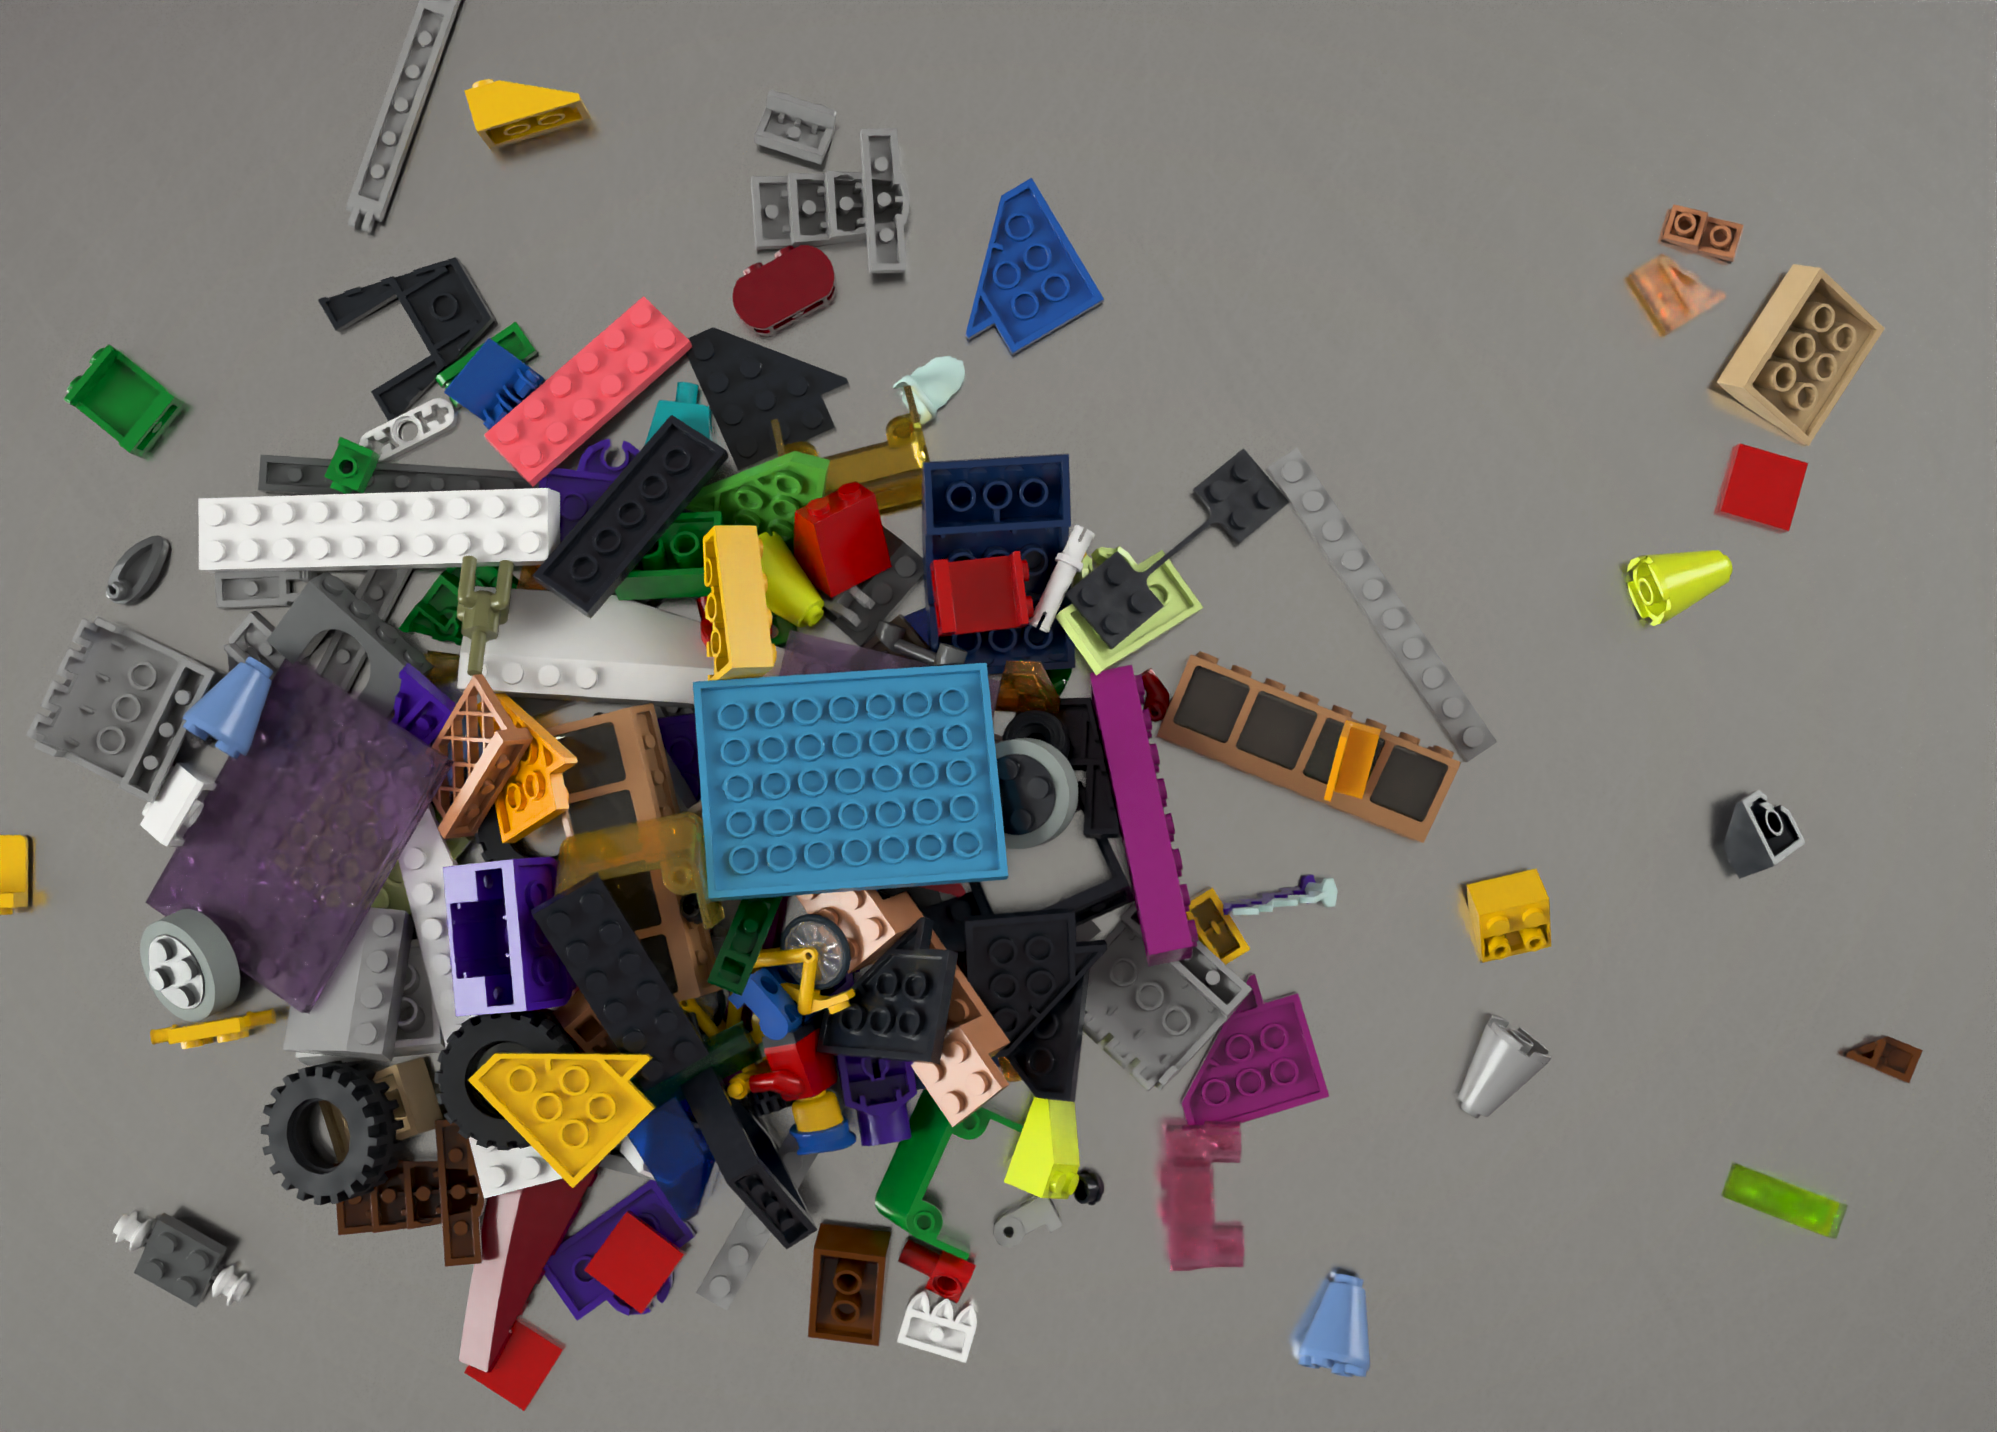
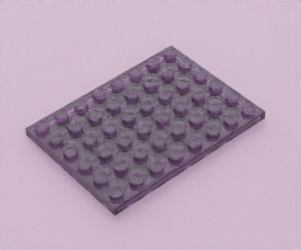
[145,658,454,1014]

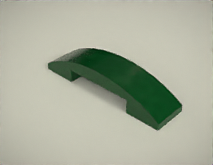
[707,896,783,996]

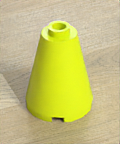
[758,531,824,628]
[1627,550,1733,626]

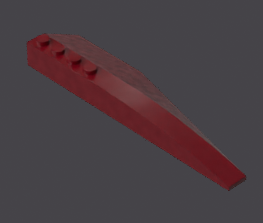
[459,972,670,1373]

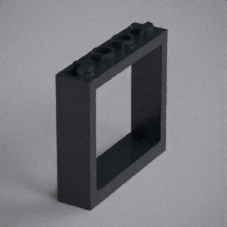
[968,781,1135,927]
[680,1066,818,1250]

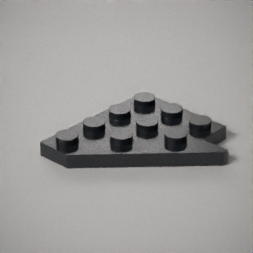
[816,917,958,1064]
[1006,969,1090,1102]

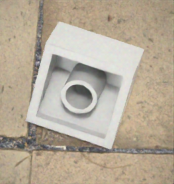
[140,763,223,847]

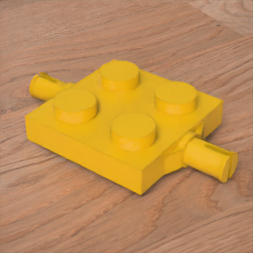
[150,1009,276,1049]

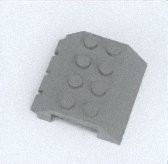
[26,616,216,803]
[1083,902,1252,1092]

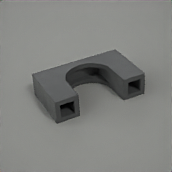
[266,571,434,736]

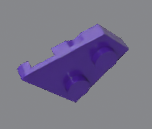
[389,662,456,757]

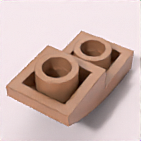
[1663,204,1744,262]

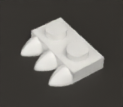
[897,1291,977,1363]

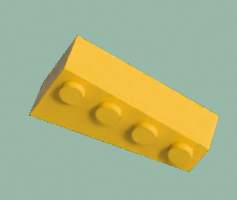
[703,525,777,681]

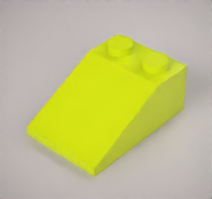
[1004,1096,1080,1199]

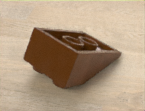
[808,1223,892,1346]

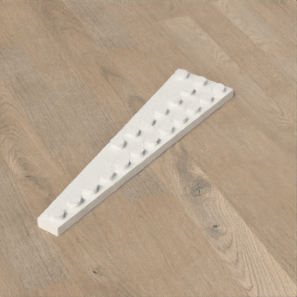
[377,766,562,1198]

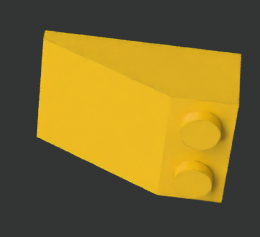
[464,79,590,148]

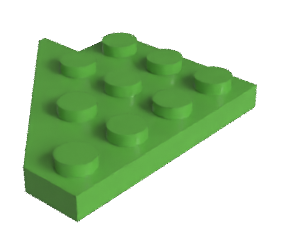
[685,451,830,555]

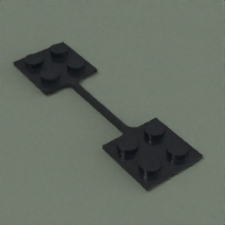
[1064,448,1289,650]

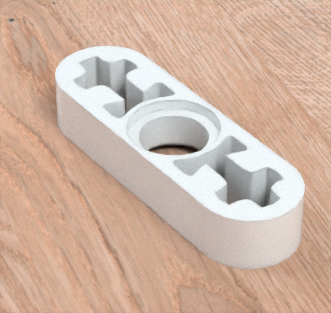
[359,398,458,463]

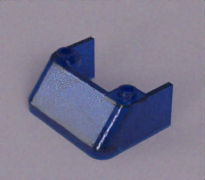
[628,1090,719,1223]

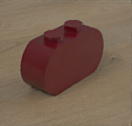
[732,245,836,335]

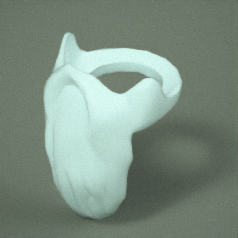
[893,356,965,425]

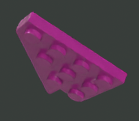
[1181,973,1329,1138]

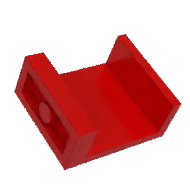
[930,551,1034,637]

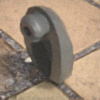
[106,535,169,604]

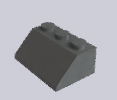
[822,525,924,648]

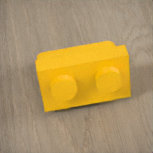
[0,835,28,915]

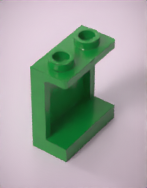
[64,344,185,457]

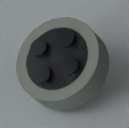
[995,738,1078,849]

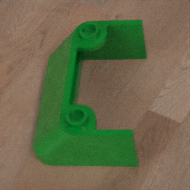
[875,1088,1025,1261]

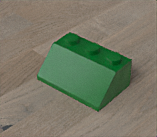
[615,511,723,601]

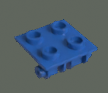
[444,338,544,430]

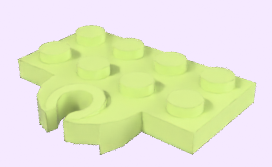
[1055,546,1203,676]

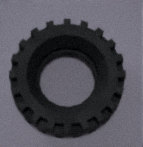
[261,1060,404,1205]

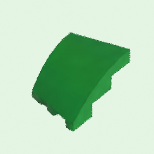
[399,566,525,646]

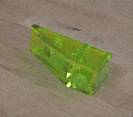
[1725,1164,1848,1239]

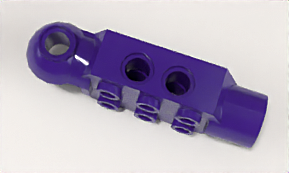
[819,943,917,1146]

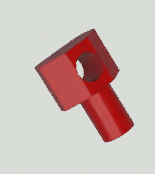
[897,1239,976,1304]

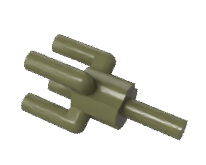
[457,556,514,676]

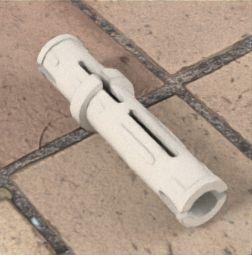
[1029,525,1095,632]

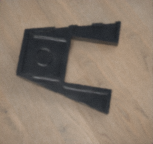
[318,257,494,421]
[1015,698,1122,838]

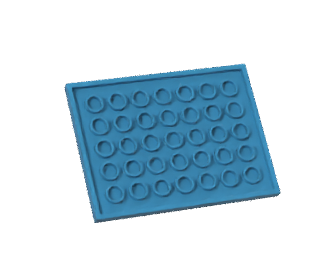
[693,663,1009,902]

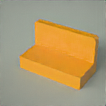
[1324,720,1381,802]

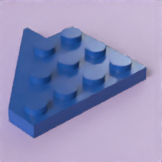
[966,178,1104,355]

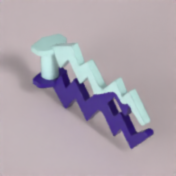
[1223,874,1338,915]

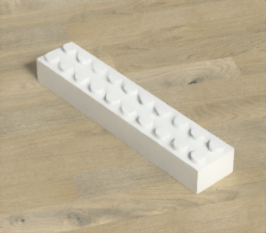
[198,488,560,573]

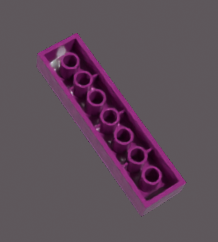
[1089,665,1198,967]

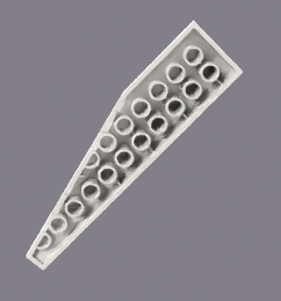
[457,586,853,708]

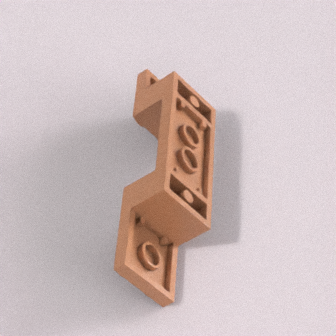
[796,889,1010,1127]

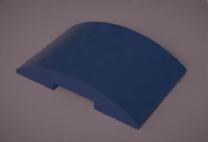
[922,453,1075,674]

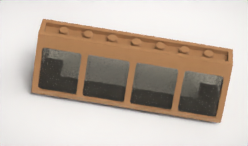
[1155,651,1461,843]
[546,703,723,1002]

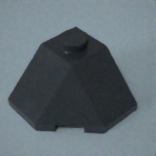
[1723,790,1806,879]

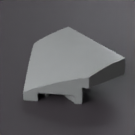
[223,611,308,688]

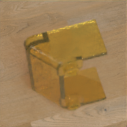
[771,385,930,515]
[555,812,725,929]

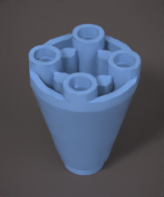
[182,656,274,760]
[1297,1274,1370,1377]

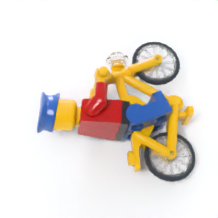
[665,914,857,1156]

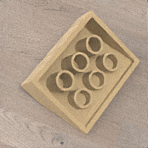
[1717,264,1885,446]

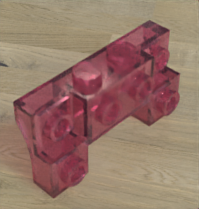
[1161,1121,1245,1271]

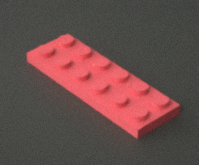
[484,296,692,487]

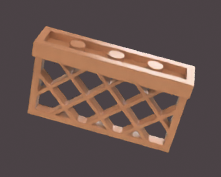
[418,674,534,839]

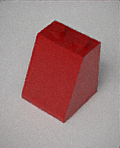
[794,481,892,597]

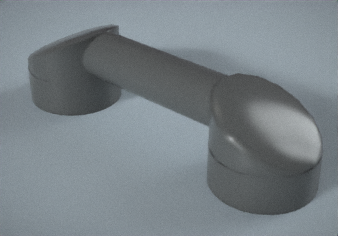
[875,620,968,666]

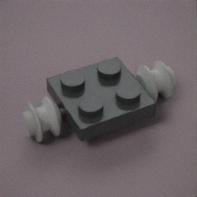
[113,1211,251,1308]

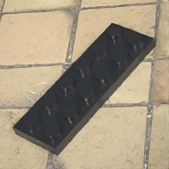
[533,415,729,619]
[531,872,709,1091]

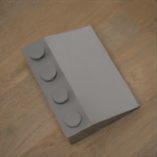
[283,907,414,1062]

